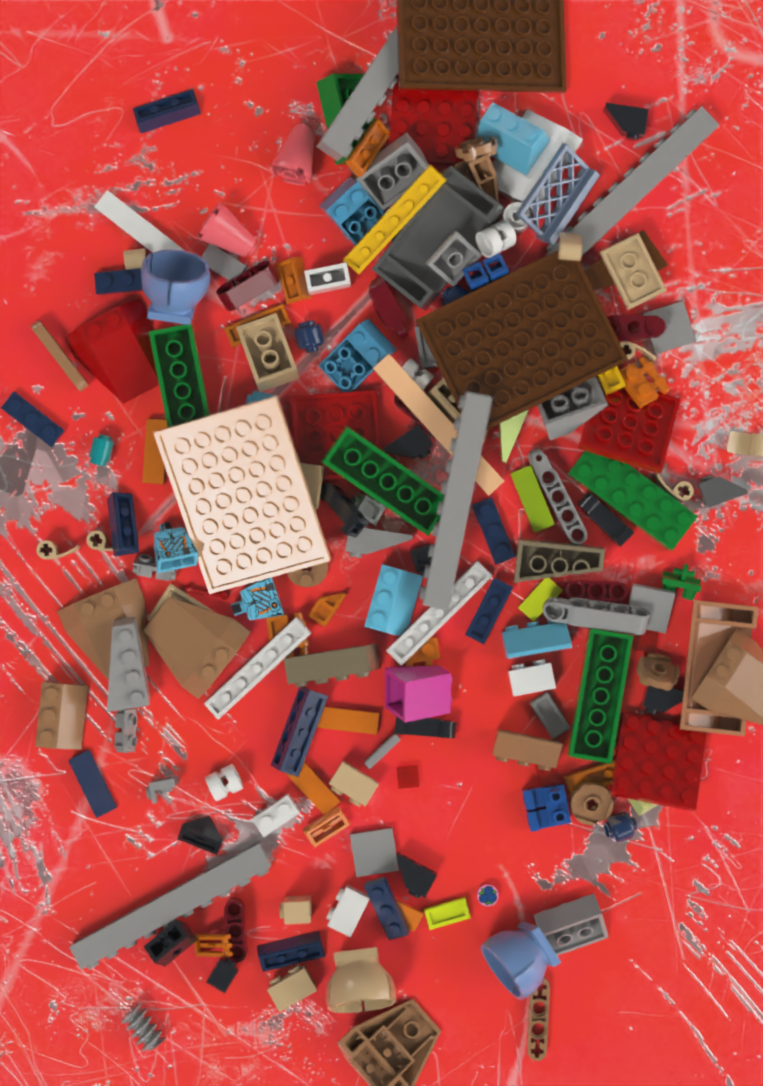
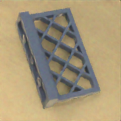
[516,143,600,245]

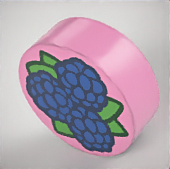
[477,884,499,907]

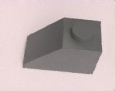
[696,475,748,509]

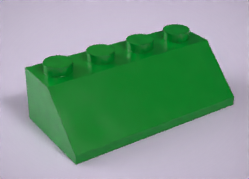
[316,74,381,165]

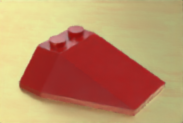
[64,298,159,404]

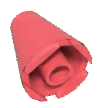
[270,123,315,186]
[196,202,257,257]

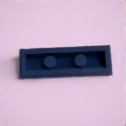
[133,89,201,133]
[107,492,139,556]
[68,750,117,818]
[257,931,325,972]

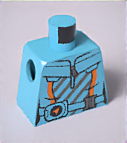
[154,522,198,573]
[231,577,284,620]

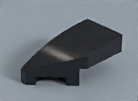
[410,543,431,576]

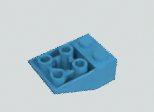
[319,177,384,246]
[318,318,397,393]

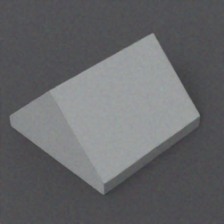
[426,231,482,286]

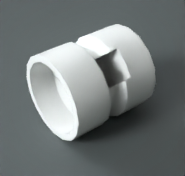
[502,202,531,234]
[475,220,516,258]
[402,358,434,391]
[205,764,244,802]

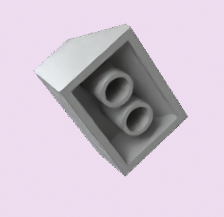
[356,133,429,211]
[533,894,609,956]

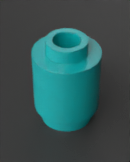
[89,434,114,467]

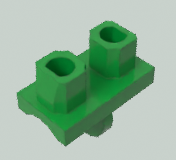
[661,563,702,601]

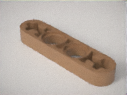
[30,320,89,392]
[527,977,550,1061]

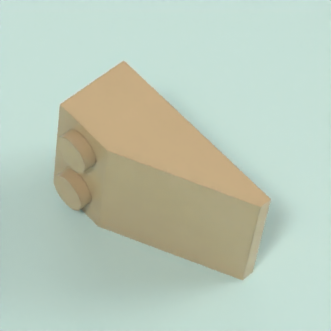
[236,313,300,392]

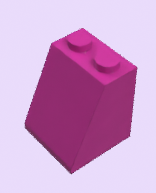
[385,666,452,723]

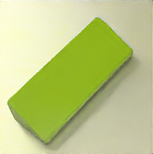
[510,465,555,533]

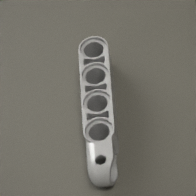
[528,448,587,545]
[543,597,650,635]

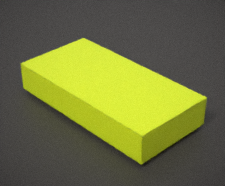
[518,578,563,622]
[424,897,471,930]

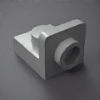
[351,492,386,526]
[146,776,177,804]

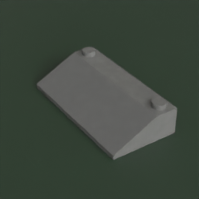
[372,166,505,311]

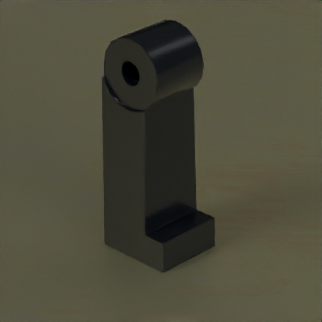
[320,483,369,538]
[577,492,635,547]
[394,716,457,739]

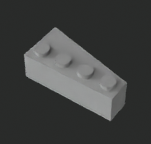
[107,616,151,712]

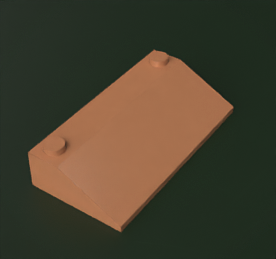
[679,600,759,736]

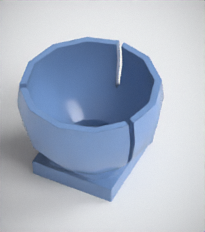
[140,249,210,325]
[480,921,561,1000]

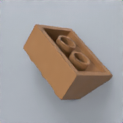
[35,681,88,750]
[492,729,562,771]

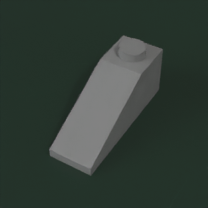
[345,528,413,558]

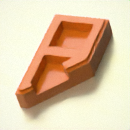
[308,593,347,627]

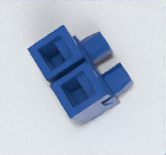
[462,253,509,293]
[522,784,571,832]

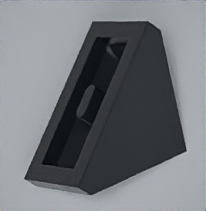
[177,816,223,855]

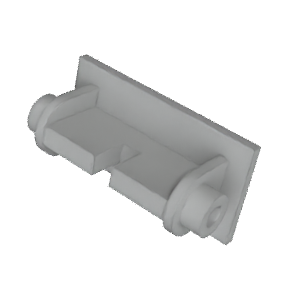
[133,554,176,582]
[114,709,138,753]

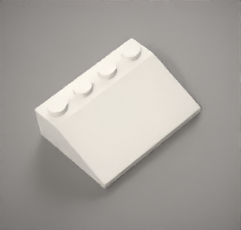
[492,109,583,214]

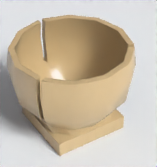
[326,947,396,1013]

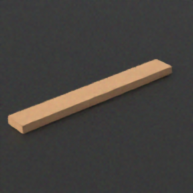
[372,354,504,496]

